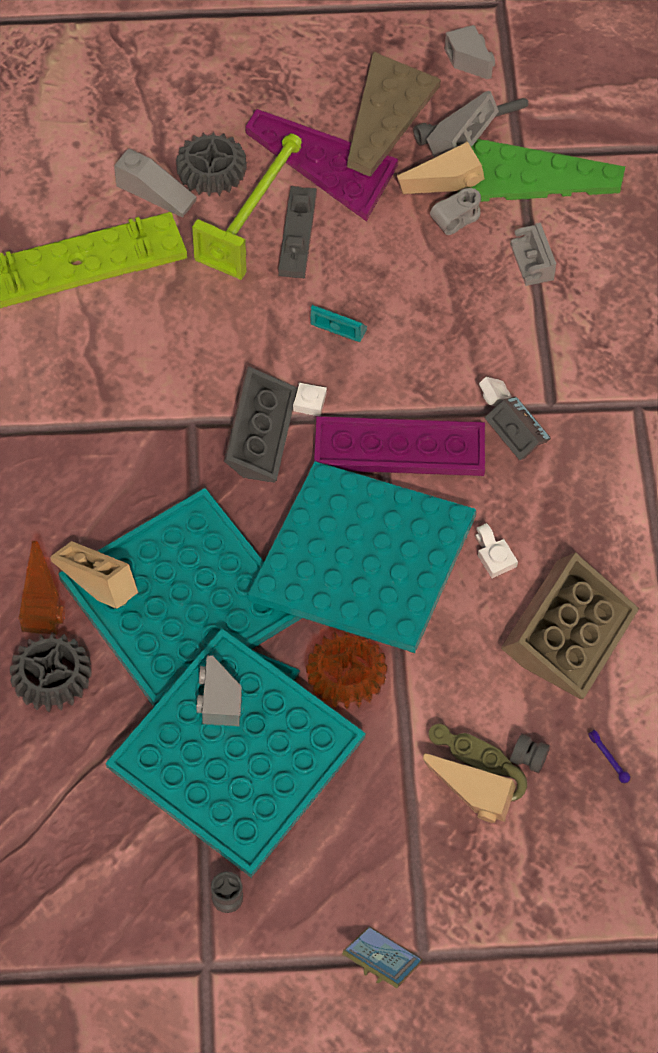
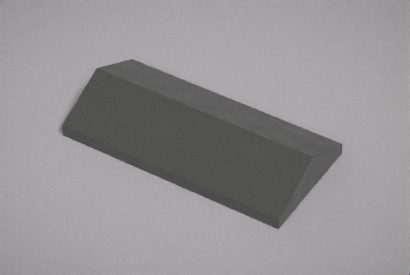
[224,366,298,483]

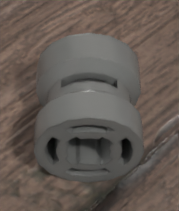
[510,734,550,773]
[211,872,243,913]

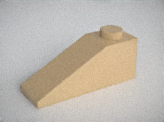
[397,142,485,194]
[50,541,138,609]
[423,753,516,823]

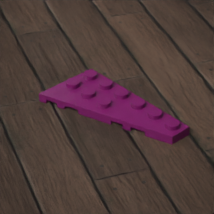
[246,109,398,222]

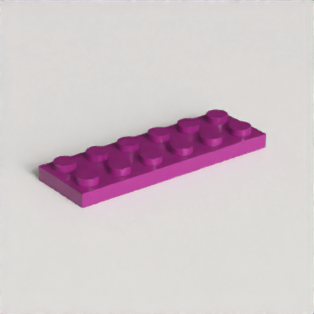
[314,416,485,476]

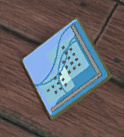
[342,927,423,988]

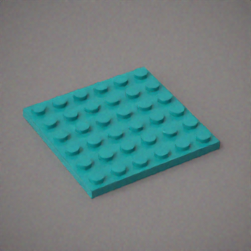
[248,462,476,653]
[58,488,302,707]
[105,629,366,878]

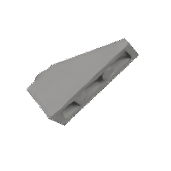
[427,91,499,158]
[114,148,197,218]

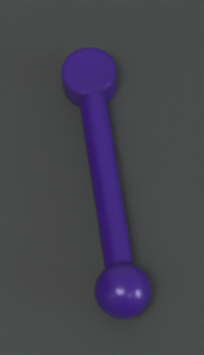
[588,730,630,784]

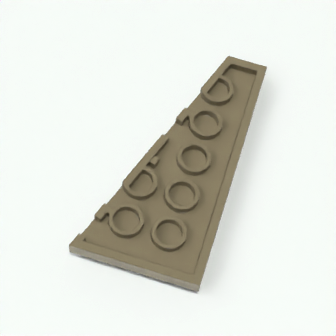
[347,52,441,177]

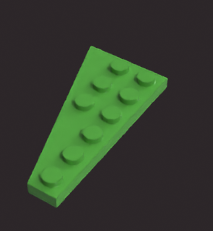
[458,139,625,202]

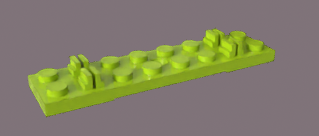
[0,212,187,308]

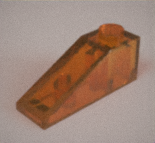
[19,541,65,635]

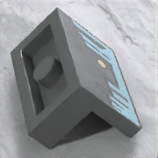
[484,396,551,460]

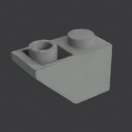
[445,25,495,79]
[197,656,242,726]

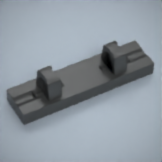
[278,186,317,279]

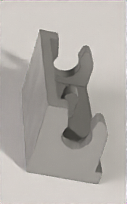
[510,222,556,286]

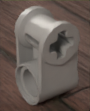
[430,188,481,235]

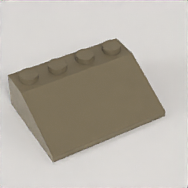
[501,552,639,699]

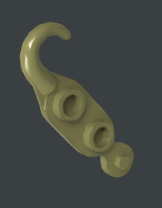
[429,724,527,802]

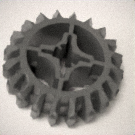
[176,131,247,197]
[9,632,92,712]

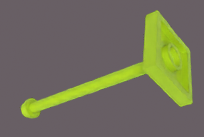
[192,134,302,280]

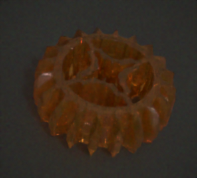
[306,631,388,709]

